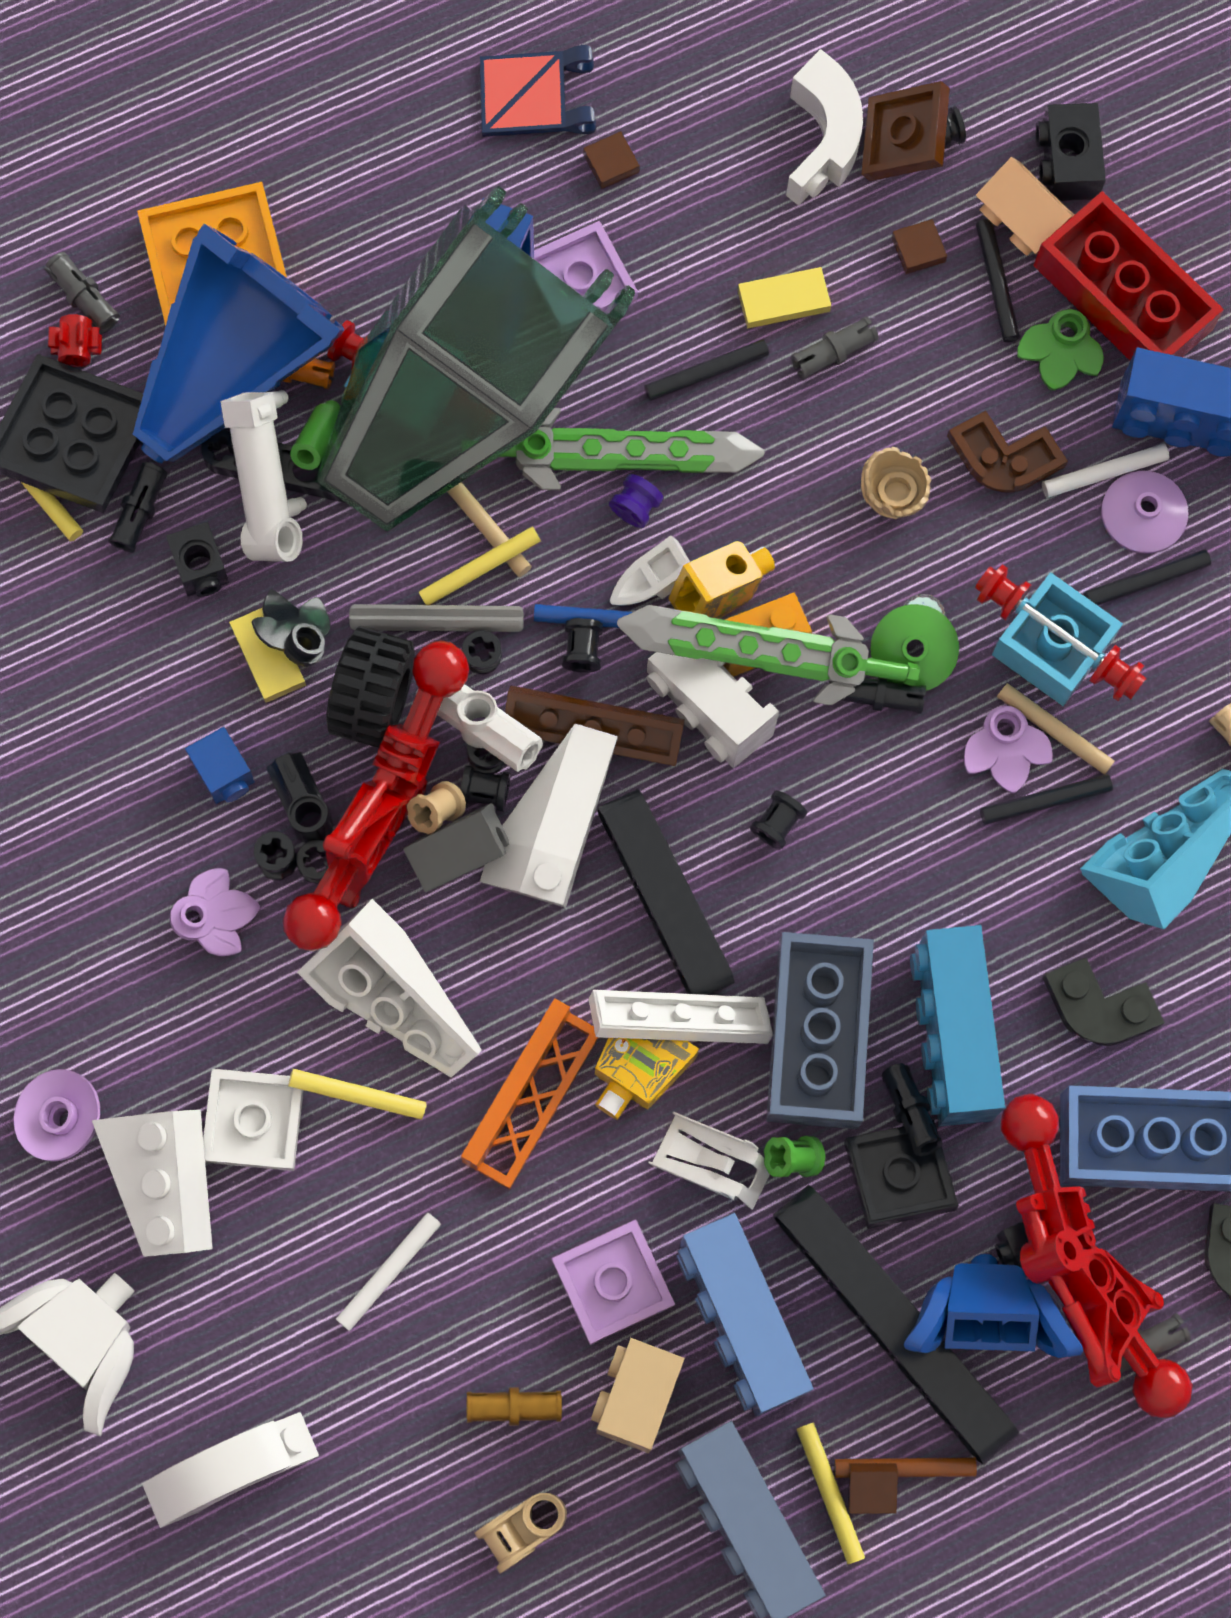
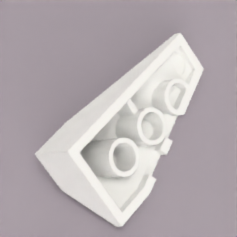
[480,724,618,908]
[297,899,482,1077]

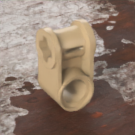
[474,1493,567,1574]

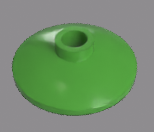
[871,604,959,691]

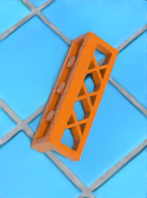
[461,998,599,1190]

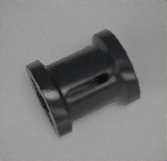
[561,618,603,673]
[460,765,511,812]
[750,790,807,850]
[254,831,297,881]

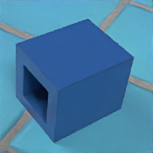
[185,726,255,804]

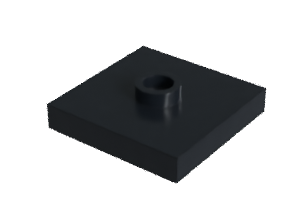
[844,1120,959,1229]

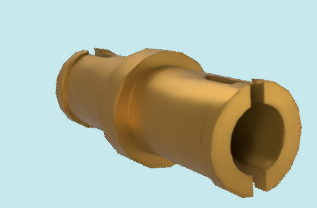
[466,1387,562,1426]

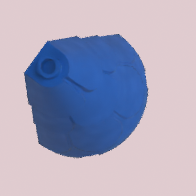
[133,223,344,464]

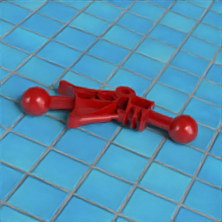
[283,640,469,951]
[1001,1094,1193,1418]

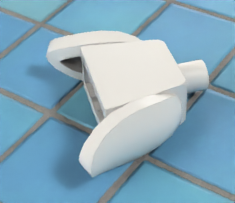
[0,1273,134,1437]

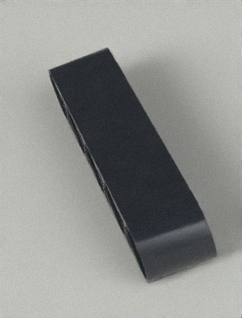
[597,789,735,995]

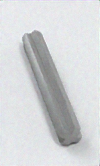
[349,604,524,632]

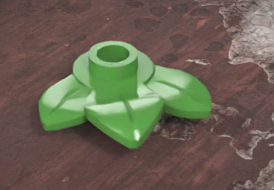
[1017,309,1104,391]

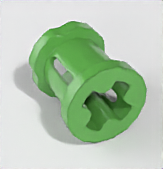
[764,1136,826,1177]

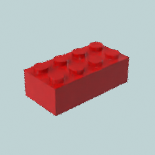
[1033,191,1224,360]

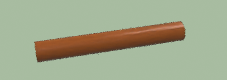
[834,1457,977,1478]

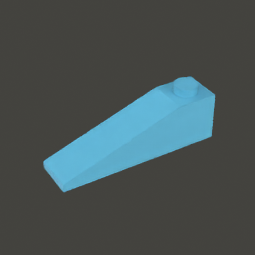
[1080,769,1231,929]

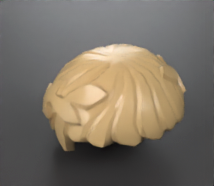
[861,447,931,519]

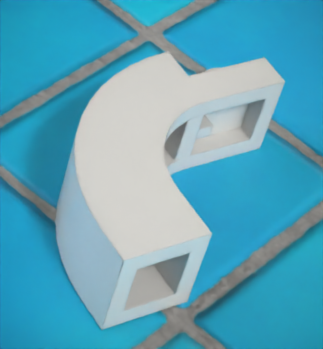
[786,49,863,206]
[142,1412,319,1528]

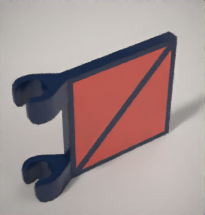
[480,45,596,137]

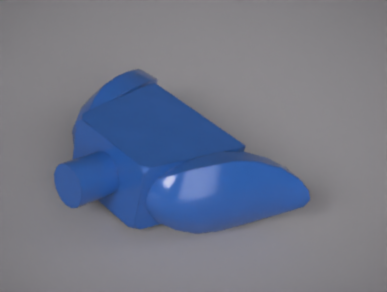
[904,1254,1084,1358]

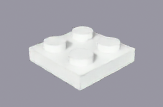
[203,1069,304,1171]

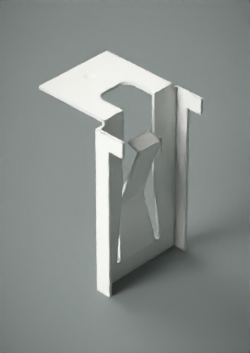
[648,1112,770,1210]

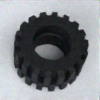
[326,626,415,748]

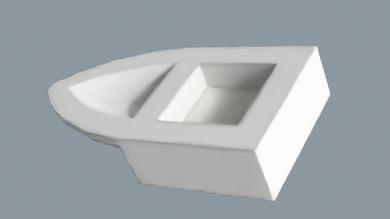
[610,536,690,606]

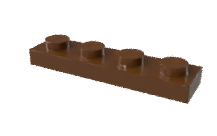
[505,685,685,766]

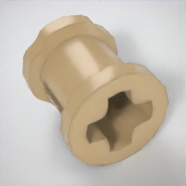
[407,781,466,834]

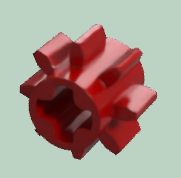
[48,314,102,367]

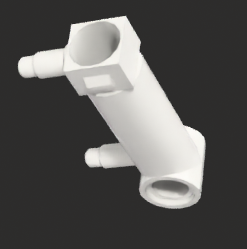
[220,390,307,562]

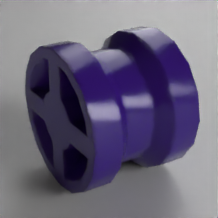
[609,474,664,529]

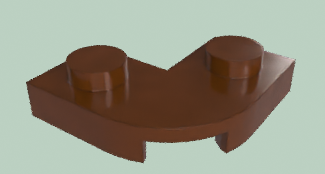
[947,410,1068,493]

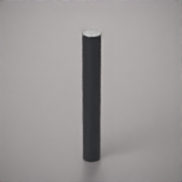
[976,219,1020,343]
[644,339,769,401]
[1083,549,1211,605]
[980,774,1113,825]

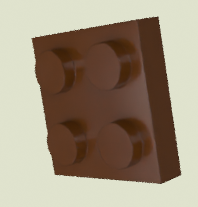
[861,81,950,181]

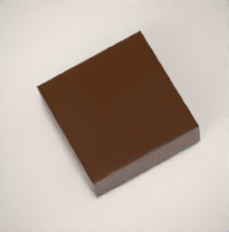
[583,131,640,189]
[891,219,947,274]
[848,1463,898,1514]

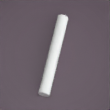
[1042,443,1170,498]
[336,1212,441,1331]

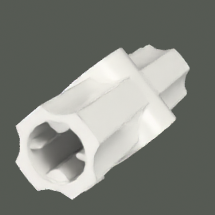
[416,684,543,772]

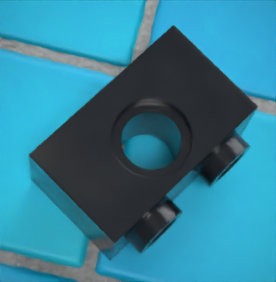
[1036,103,1106,201]

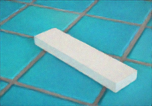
[589,990,773,1044]

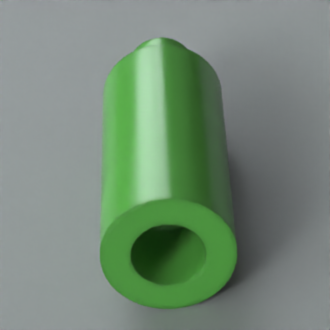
[290,400,343,470]

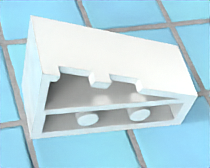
[646,652,779,769]
[92,1110,213,1257]

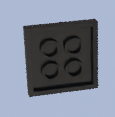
[0,354,143,514]

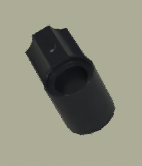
[266,752,334,844]

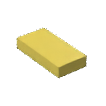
[738,267,831,329]
[229,608,306,703]

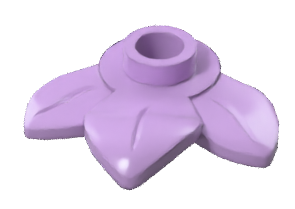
[964,706,1053,793]
[170,868,260,956]

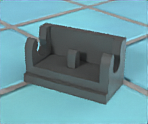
[403,803,509,893]

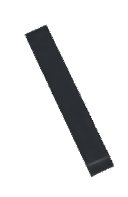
[773,1185,1019,1465]

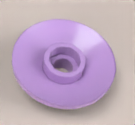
[1101,471,1188,554]
[14,1069,100,1161]

